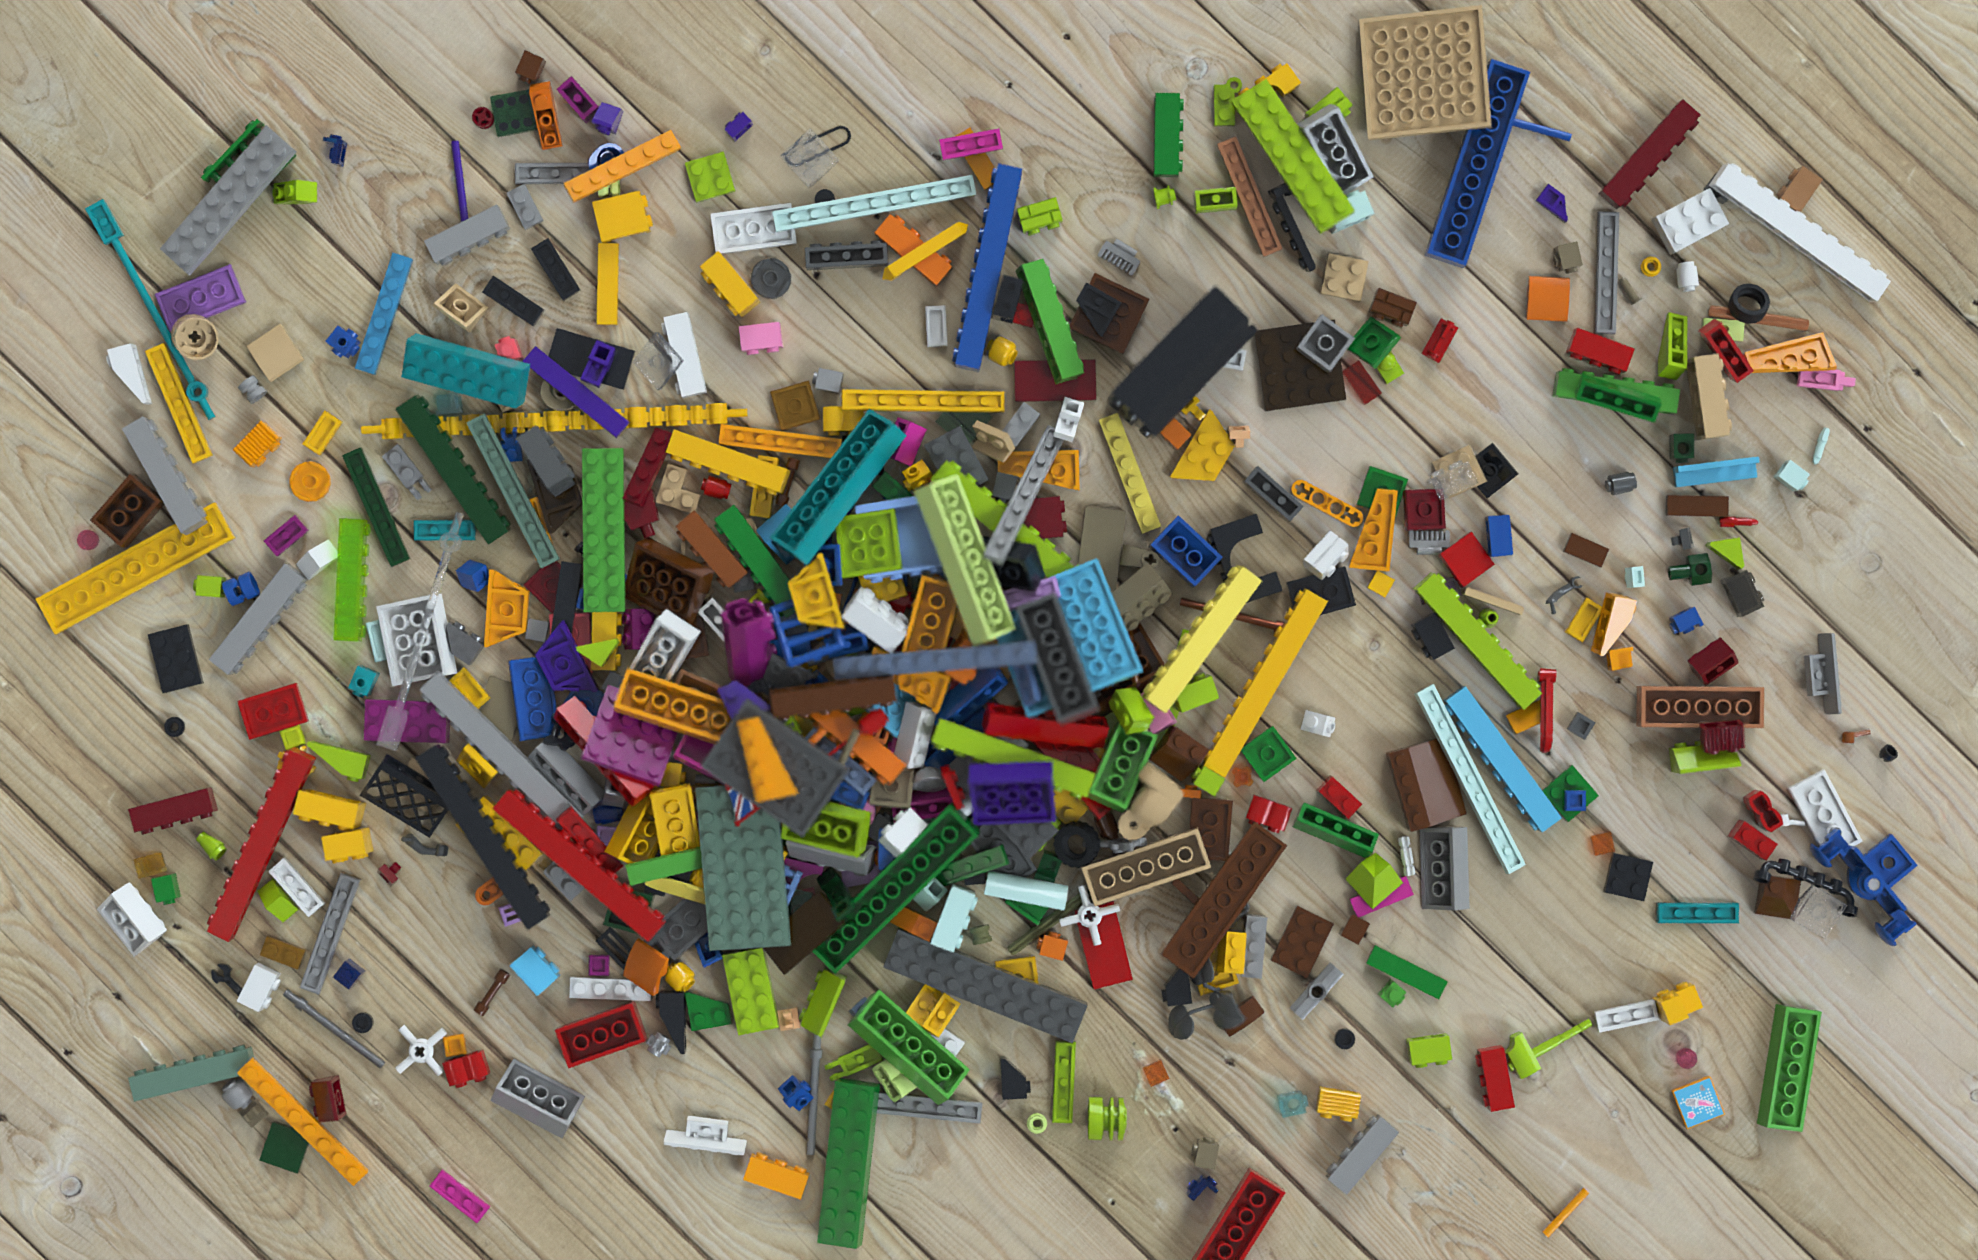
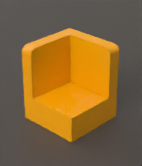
[1606,647,1633,671]

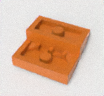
[1526,276,1570,321]
[623,938,669,996]

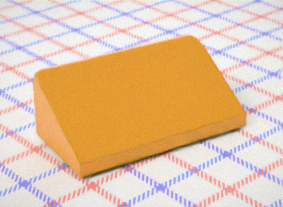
[1505,700,1540,734]

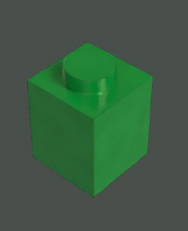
[151,873,181,905]

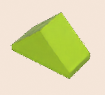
[1705,537,1744,570]
[576,639,619,667]
[257,878,299,922]

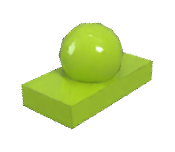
[1376,351,1404,384]

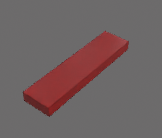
[556,806,624,873]

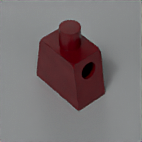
[624,488,660,539]

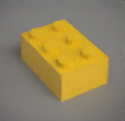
[700,251,761,318]
[293,788,366,831]

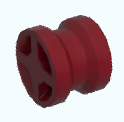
[472,107,495,129]

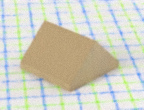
[433,283,488,333]

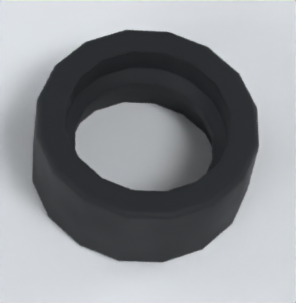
[1728,284,1770,324]

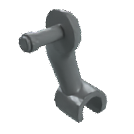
[1546,576,1583,615]
[401,834,448,856]

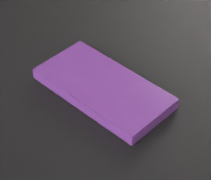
[154,264,246,332]

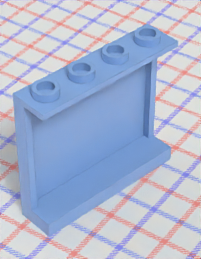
[855,496,943,583]

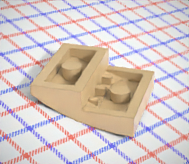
[247,324,305,382]

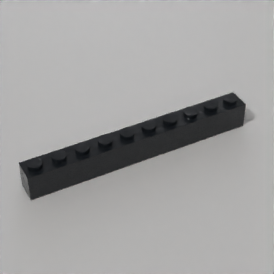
[415,744,551,930]

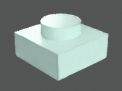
[1625,566,1645,588]

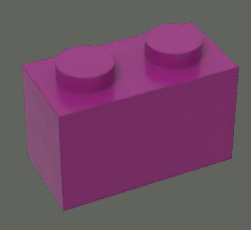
[556,76,599,124]

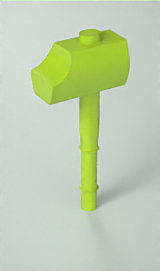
[1505,1019,1593,1079]

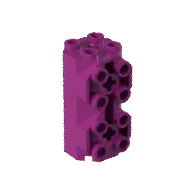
[721,598,777,688]

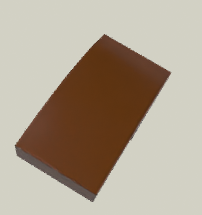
[1224,996,1265,1037]

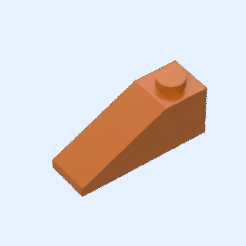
[890,906,938,941]

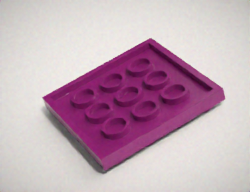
[581,685,678,786]

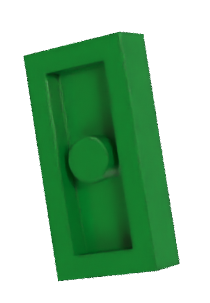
[1005,899,1049,926]

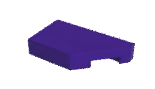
[1535,184,1568,223]

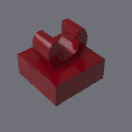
[377,862,401,887]

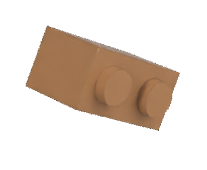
[1776,166,1823,212]

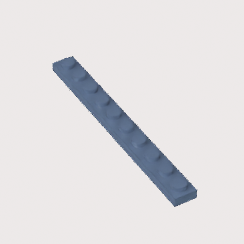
[833,641,1037,679]

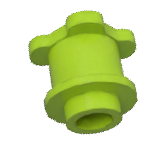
[1153,185,1176,209]

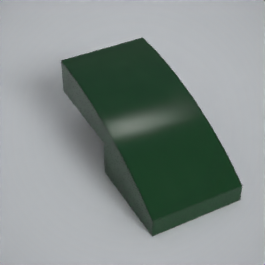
[1033,850,1062,883]

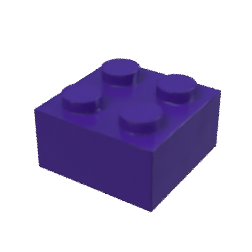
[725,112,753,142]

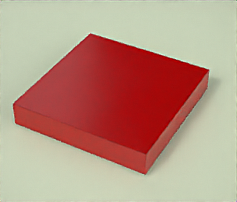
[1439,531,1495,588]

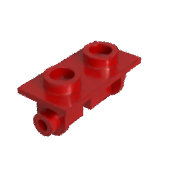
[1421,318,1459,363]

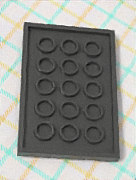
[700,699,850,837]

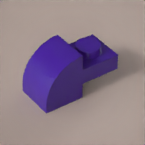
[580,340,616,388]

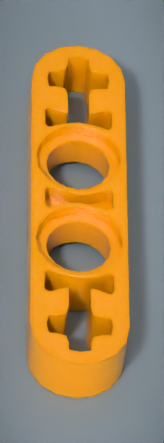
[1290,480,1363,527]

